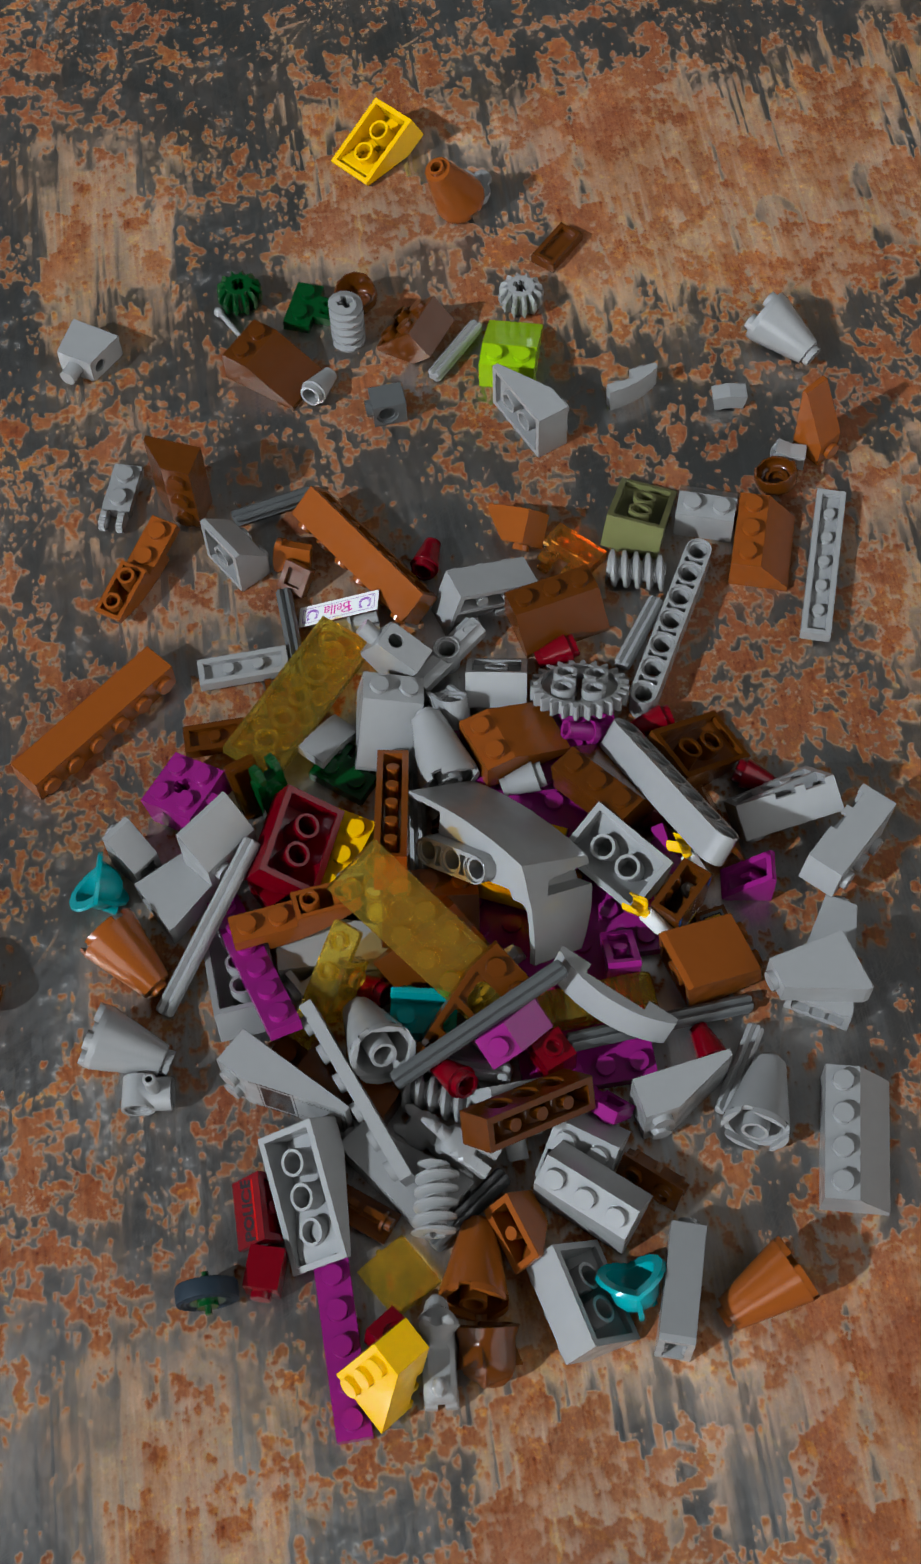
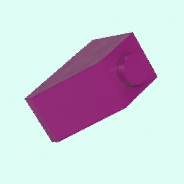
[475,998,553,1070]

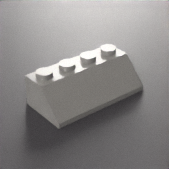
[819,1064,890,1216]

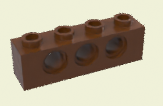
[459,1068,596,1153]

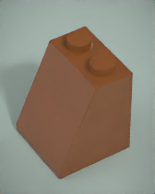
[658,913,764,1007]

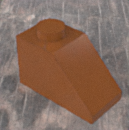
[488,503,549,553]
[484,1190,548,1274]

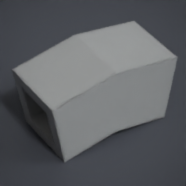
[711,383,748,410]
[770,438,807,470]

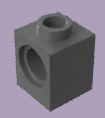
[364,382,408,427]

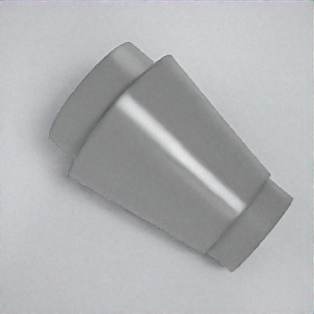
[300,367,337,406]
[499,761,547,796]

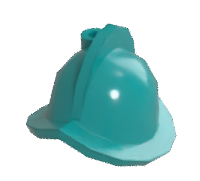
[69,851,130,915]
[595,1254,666,1322]

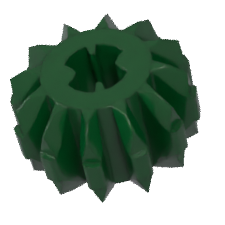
[217,270,263,317]

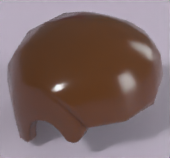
[334,271,378,314]
[754,456,798,496]

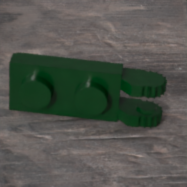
[248,753,288,819]

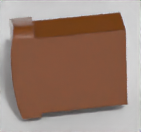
[273,537,313,572]

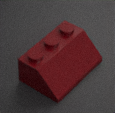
[244,784,345,895]

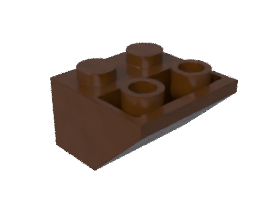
[376,296,455,364]

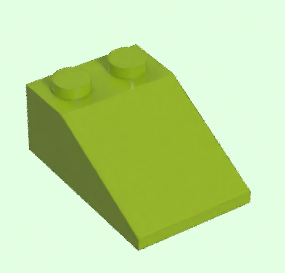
[479,320,543,387]

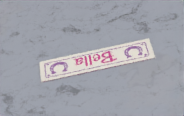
[298,589,379,628]

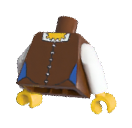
[621,832,713,935]

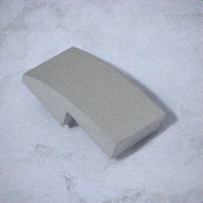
[606,362,658,411]
[298,714,356,769]

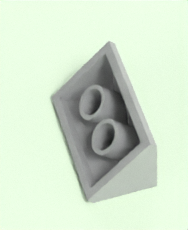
[569,802,674,906]

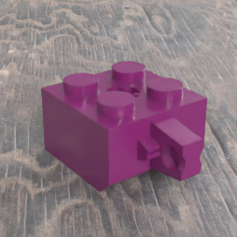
[141,752,232,831]

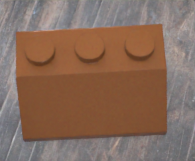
[728,492,795,591]

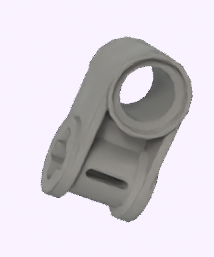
[424,684,470,730]

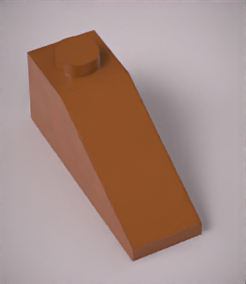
[793,375,840,465]

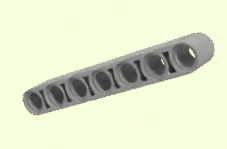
[628,538,712,718]
[600,718,739,866]

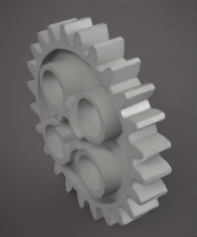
[530,659,630,721]

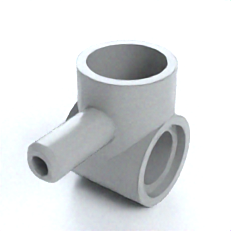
[121,1073,176,1116]

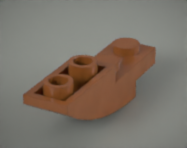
[94,515,180,623]
[227,876,362,951]

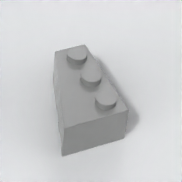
[431,556,537,636]

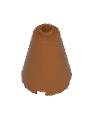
[425,157,485,224]
[80,907,170,998]
[438,1215,509,1321]
[716,1235,820,1330]

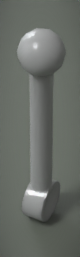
[214,307,241,337]

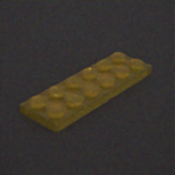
[223,616,367,772]
[327,838,500,1020]

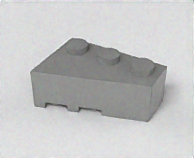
[723,765,844,842]
[799,783,897,897]

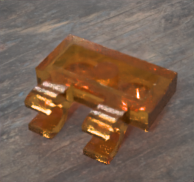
[537,522,607,574]

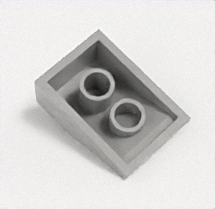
[492,363,569,458]
[355,671,424,775]
[629,1048,733,1140]

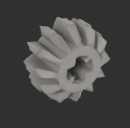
[498,272,544,318]

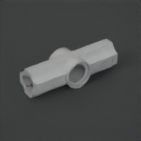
[412,617,486,692]

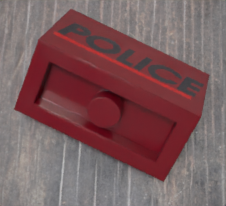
[232,1171,285,1252]

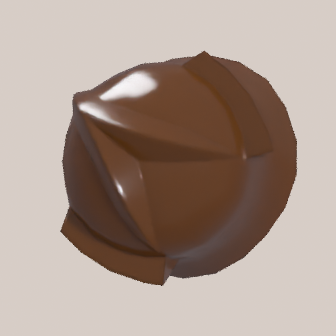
[454,1321,524,1389]

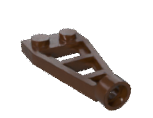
[416,940,530,1054]

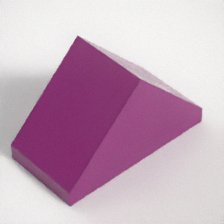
[720,850,777,901]

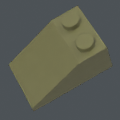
[600,477,677,559]

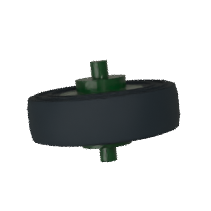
[174,1271,240,1316]

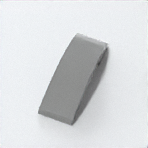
[554,946,679,1043]

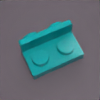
[390,985,458,1040]

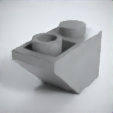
[102,817,162,884]

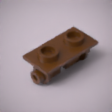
[616,1148,690,1212]
[346,1183,402,1245]

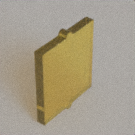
[357,1234,441,1315]

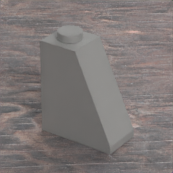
[764,930,874,1002]

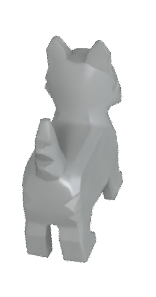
[392,1104,502,1179]
[415,1294,460,1411]

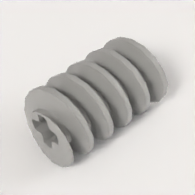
[328,291,366,352]
[605,548,667,592]
[401,1074,473,1124]
[411,1159,460,1239]

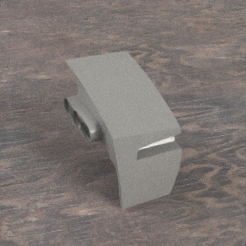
[408,780,592,965]

